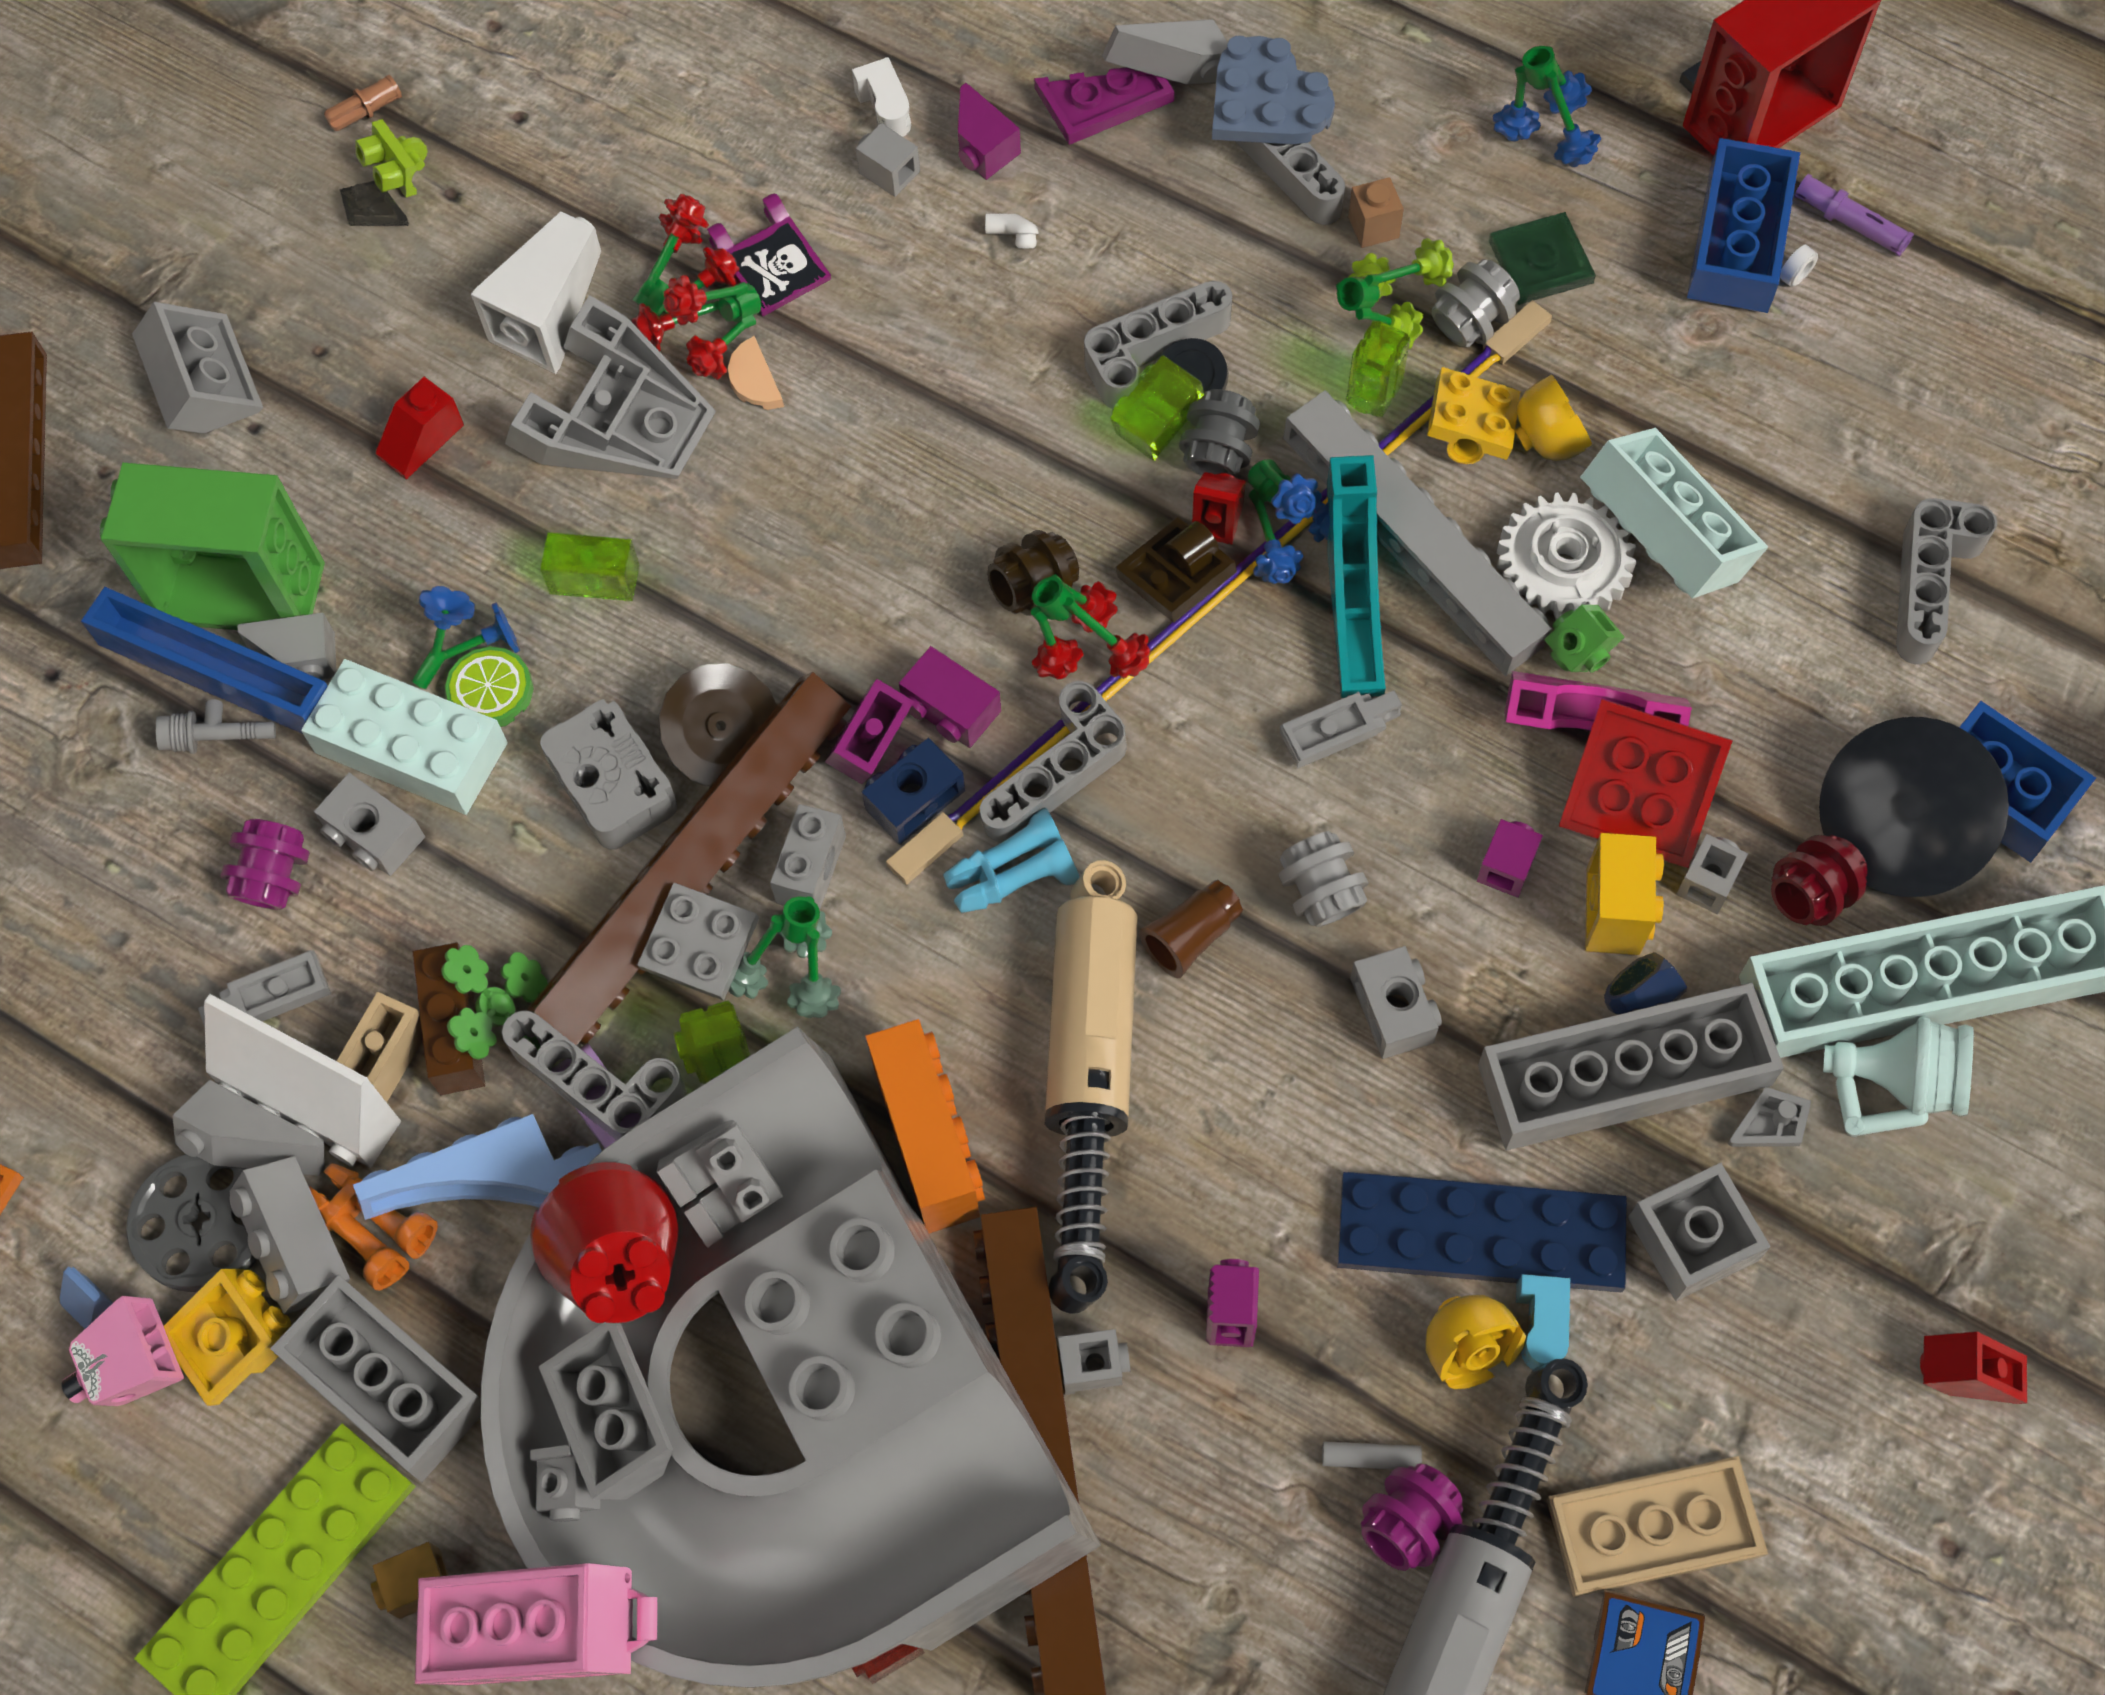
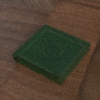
[1488,212,1596,305]

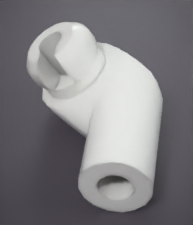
[985,213,1039,249]

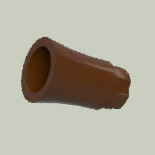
[1139,880,1243,978]

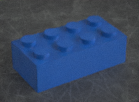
[1687,138,1801,313]

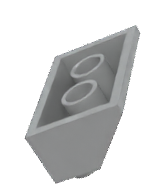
[132,302,263,433]
[538,1322,673,1500]

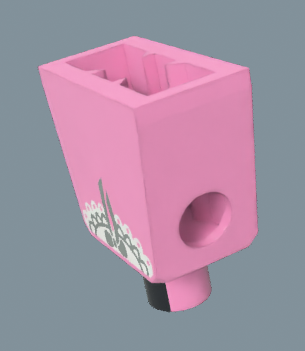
[61,1296,184,1406]

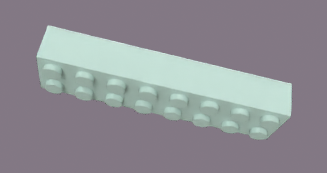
[1739,885,2105,1058]

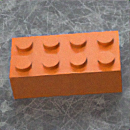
[865,1019,985,1234]

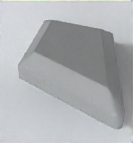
[1728,1087,1811,1147]

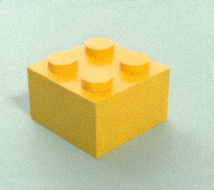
[1585,833,1664,955]

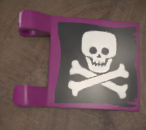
[707,193,831,317]

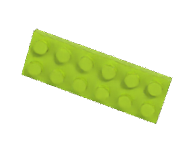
[134,1423,416,1695]

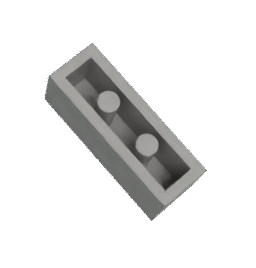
[229,1156,350,1315]

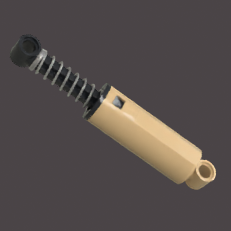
[1044,860,1137,1314]

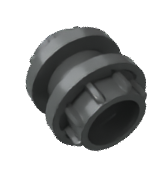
[1179,389,1260,476]

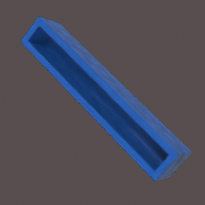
[81,586,328,734]

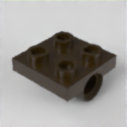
[1115,517,1237,623]

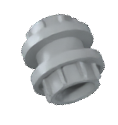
[1432,259,1520,347]
[1278,831,1369,927]

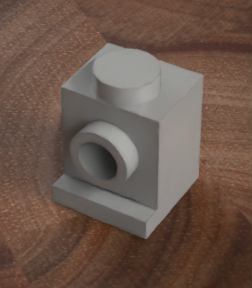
[1676,834,1748,915]
[1058,1329,1131,1395]
[530,1444,600,1522]

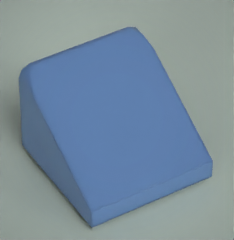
[60,1267,113,1329]

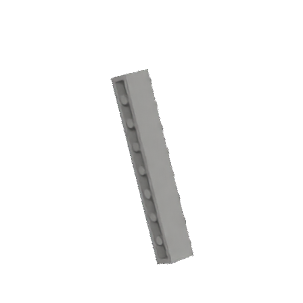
[1283,390,1551,676]

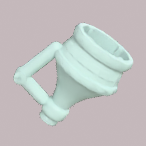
[1823,1016,1974,1137]

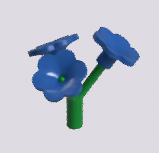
[411,586,520,689]

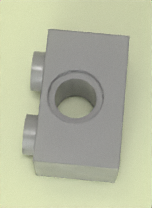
[314,773,425,876]
[770,804,846,910]
[1350,946,1442,1059]

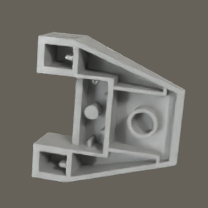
[505,295,716,479]

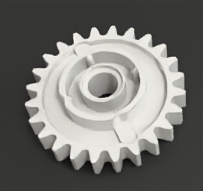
[1496,492,1636,620]

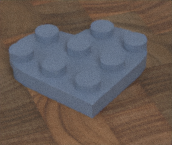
[1212,36,1335,144]

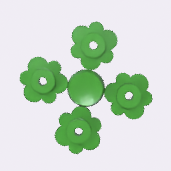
[441,945,548,1060]

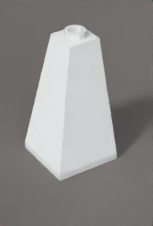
[471,212,601,374]

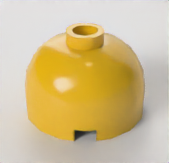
[1515,374,1593,461]
[1425,1295,1526,1389]

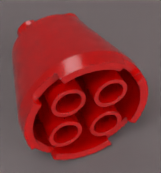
[530,1162,678,1323]

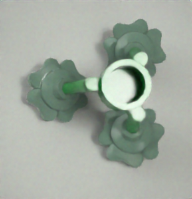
[728,896,841,1018]

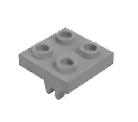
[638,883,759,1001]

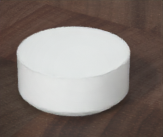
[1780,244,1818,287]

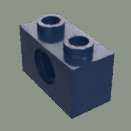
[862,737,966,845]

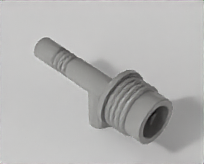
[156,699,276,754]

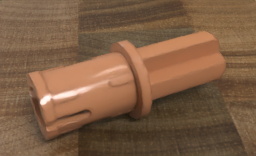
[324,75,402,131]

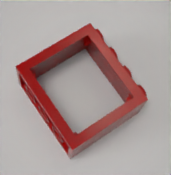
[1682,0,1881,156]

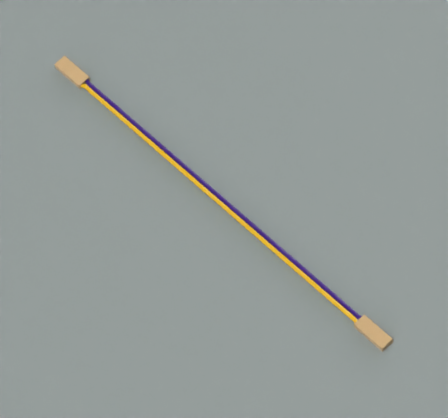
[886,300,1552,885]

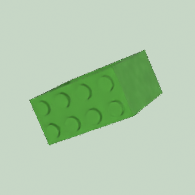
[100,462,325,630]

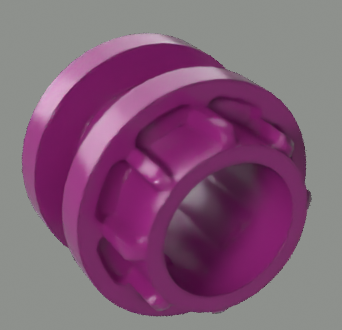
[220,819,310,910]
[1360,1463,1463,1571]

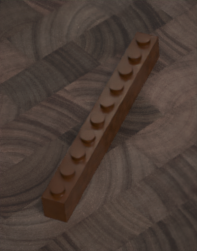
[526,672,852,1046]
[973,1207,1106,1695]

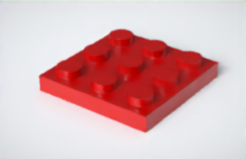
[1559,698,1733,868]

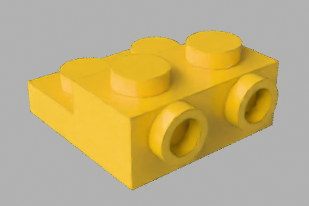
[164,1269,291,1406]

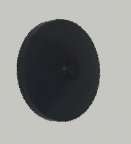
[1819,717,2009,897]

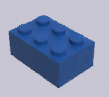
[1959,701,2096,863]

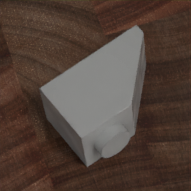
[238,613,337,680]

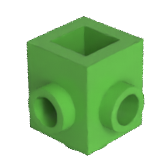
[1544,604,1625,673]

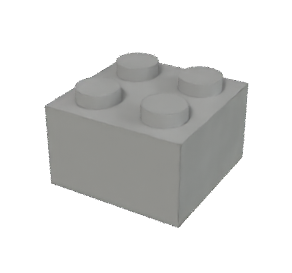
[1628,1163,1771,1301]

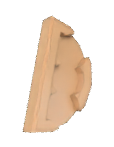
[728,336,784,410]

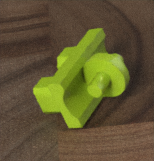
[355,119,428,198]

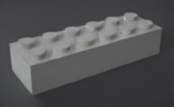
[1478,983,1784,1151]

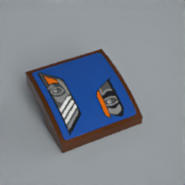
[1585,1589,1705,1695]

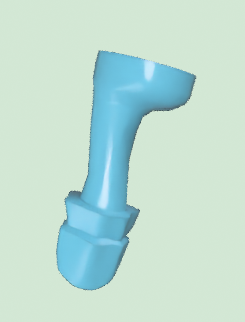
[943,807,1080,913]

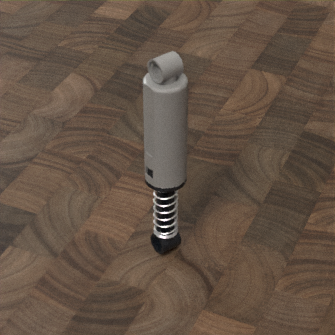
[1383,1358,1588,1695]

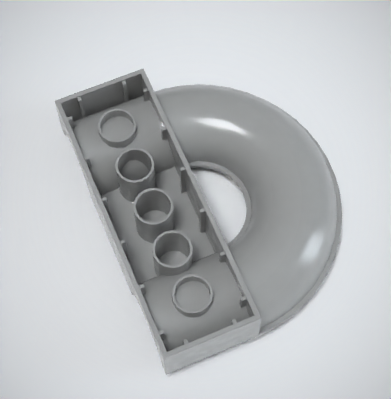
[481,1026,1101,1688]

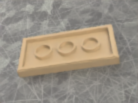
[1546,1456,1768,1598]

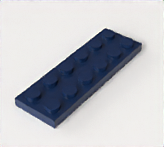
[1337,1172,1627,1293]

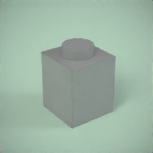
[856,123,920,197]

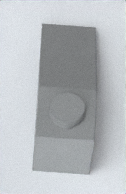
[1102,19,1228,85]
[173,1080,325,1176]

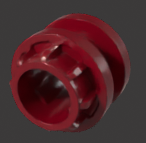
[1771,835,1867,926]

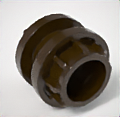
[987,530,1079,616]

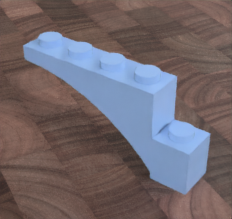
[353,1114,602,1220]

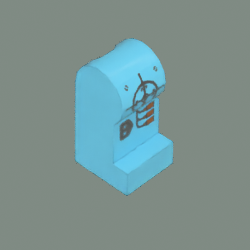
[1516,1274,1570,1370]

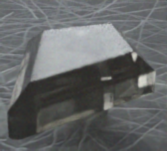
[340,181,409,226]

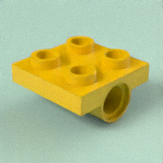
[1427,367,1521,464]

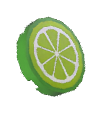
[445,646,534,727]

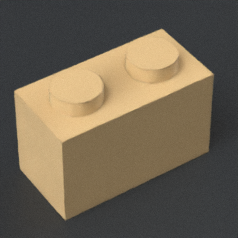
[337,992,423,1102]

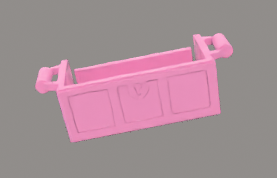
[415,1563,658,1686]

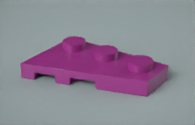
[1034,67,1174,145]

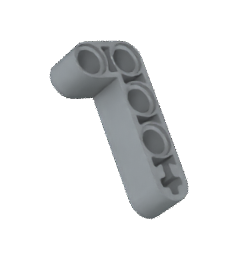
[1235,141,1345,225]
[1084,281,1233,411]
[1896,498,1997,665]
[980,681,1127,843]
[502,1011,686,1140]

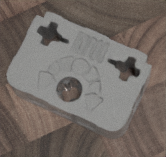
[540,699,677,849]

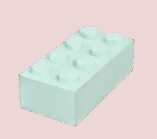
[1580,428,1768,599]
[301,659,508,815]

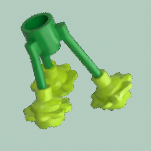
[1336,238,1454,352]

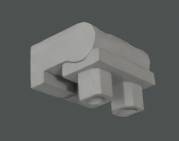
[657,1120,783,1248]

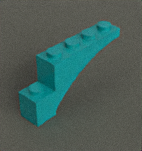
[1326,455,1386,698]

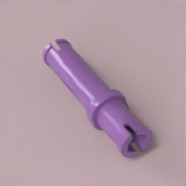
[1794,174,1914,257]

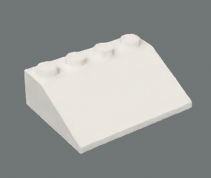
[204,994,401,1168]

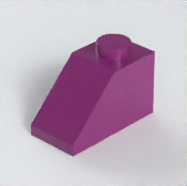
[958,83,1021,180]

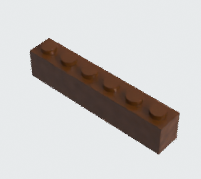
[0,332,47,569]

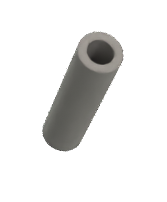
[1322,1441,1422,1469]

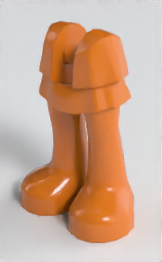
[309,1163,438,1291]

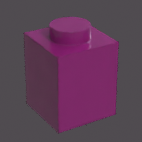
[1476,819,1543,898]

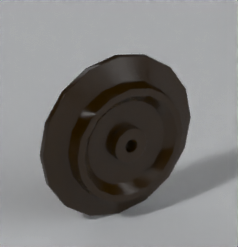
[658,663,777,787]

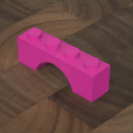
[1504,671,1692,730]

